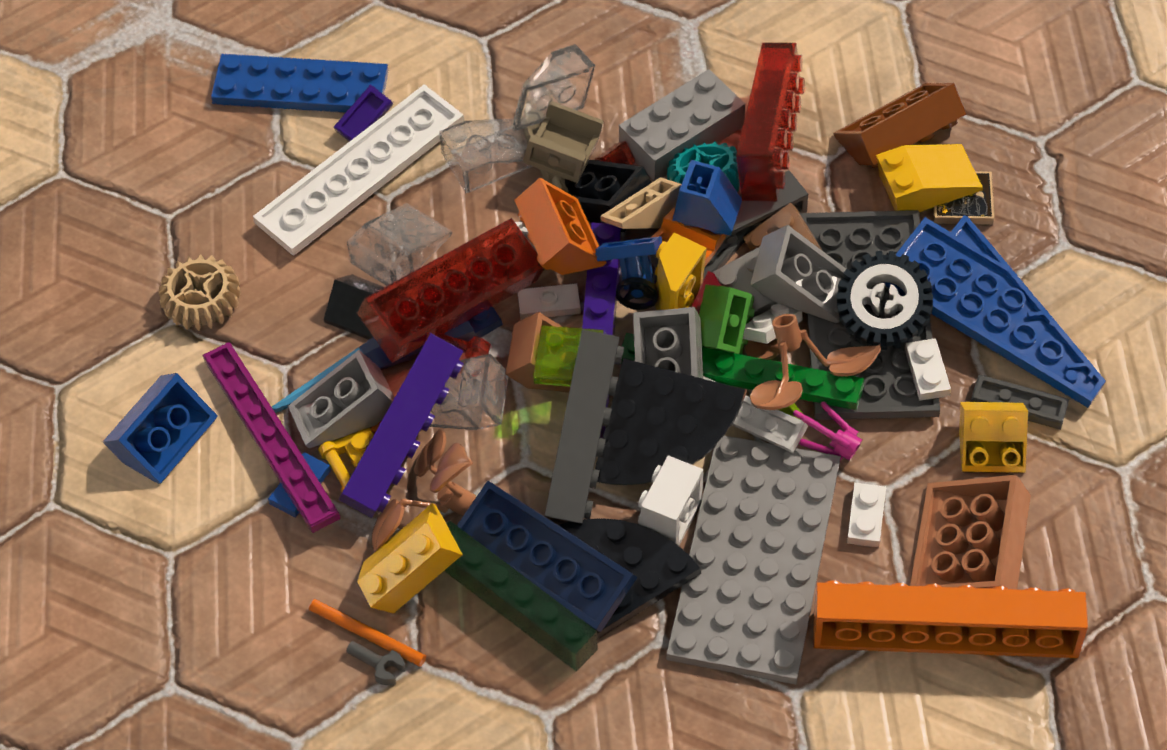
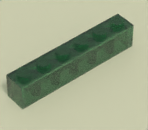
[444,520,598,672]

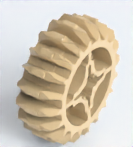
[158,254,241,331]

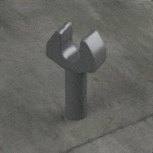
[346,641,406,685]

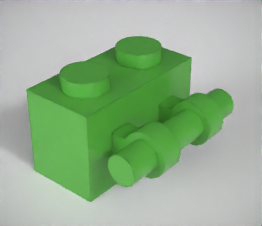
[699,285,755,355]

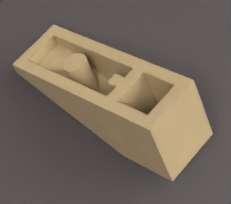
[600,177,682,229]

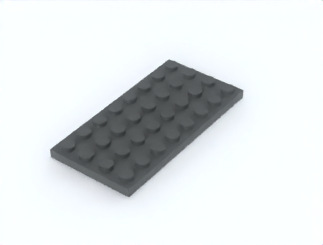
[800,210,940,420]

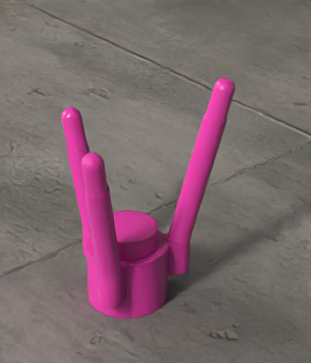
[793,402,863,461]

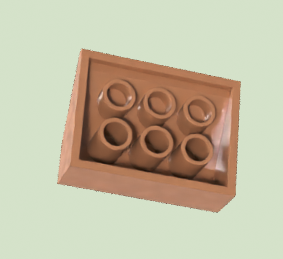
[910,475,1031,590]

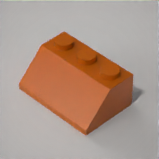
[515,178,607,275]

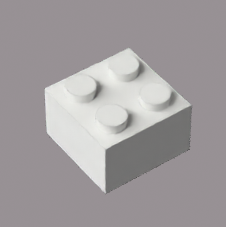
[638,456,703,546]

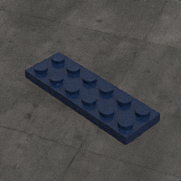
[452,480,638,632]

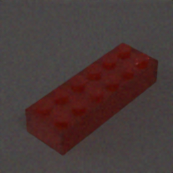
[736,43,805,202]
[357,218,545,363]

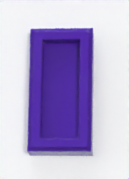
[334,84,393,142]

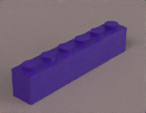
[338,333,464,518]

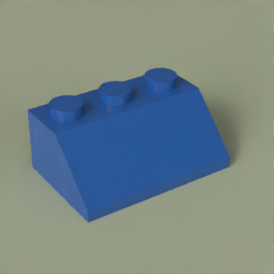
[103,373,218,484]

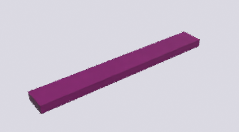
[202,342,341,534]

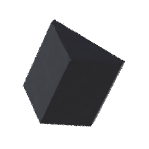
[324,274,405,340]

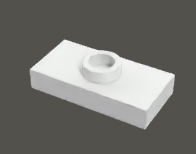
[517,283,581,320]

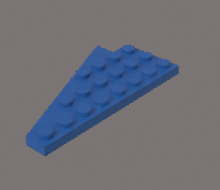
[882,215,1106,408]

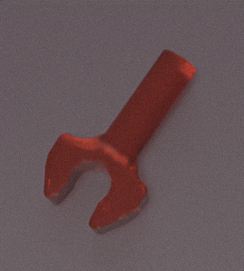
[435,332,491,363]

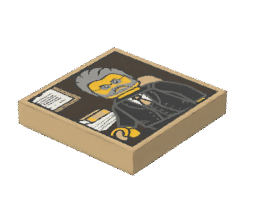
[933,171,994,225]

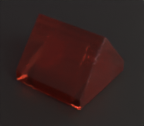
[594,141,635,165]

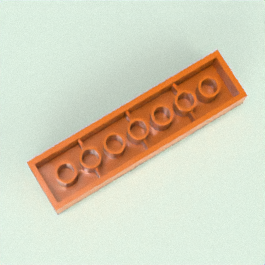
[813,580,1088,658]

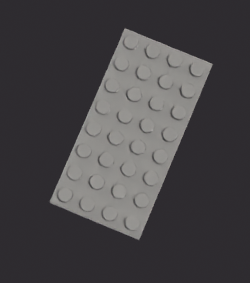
[666,435,841,685]

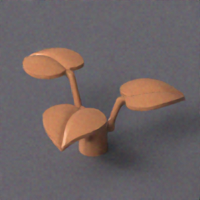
[745,314,881,410]
[372,429,476,552]

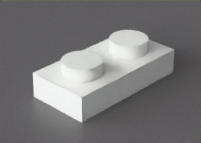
[743,304,803,344]
[905,338,951,401]
[847,483,886,548]

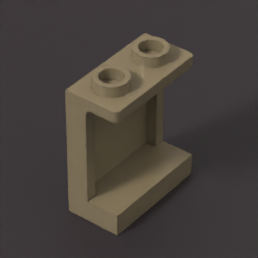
[523,101,604,183]

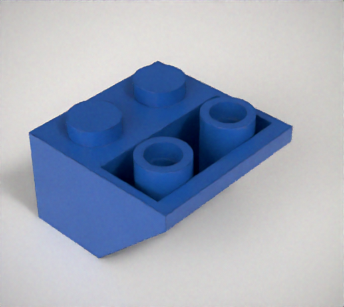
[673,160,743,236]

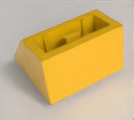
[959,402,1028,473]

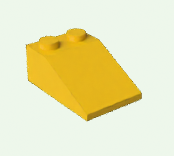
[876,144,983,212]

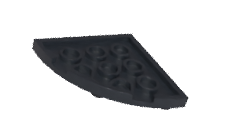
[595,358,747,485]
[558,518,702,643]

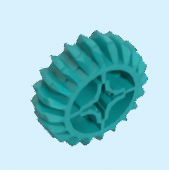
[667,141,747,192]

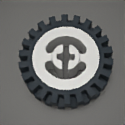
[836,251,933,350]

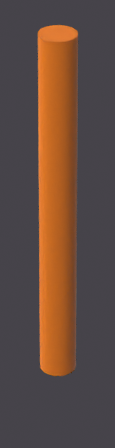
[309,599,426,667]

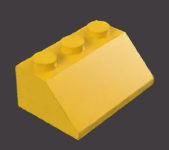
[655,233,706,310]
[357,503,463,614]

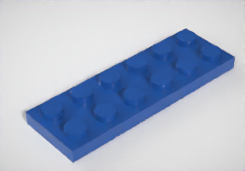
[211,54,389,113]

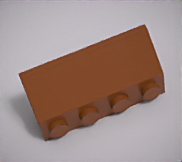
[833,83,966,168]

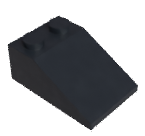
[565,159,652,232]

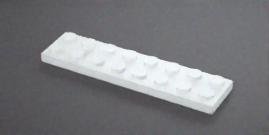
[253,84,464,256]

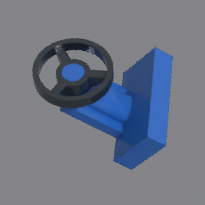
[595,236,662,310]

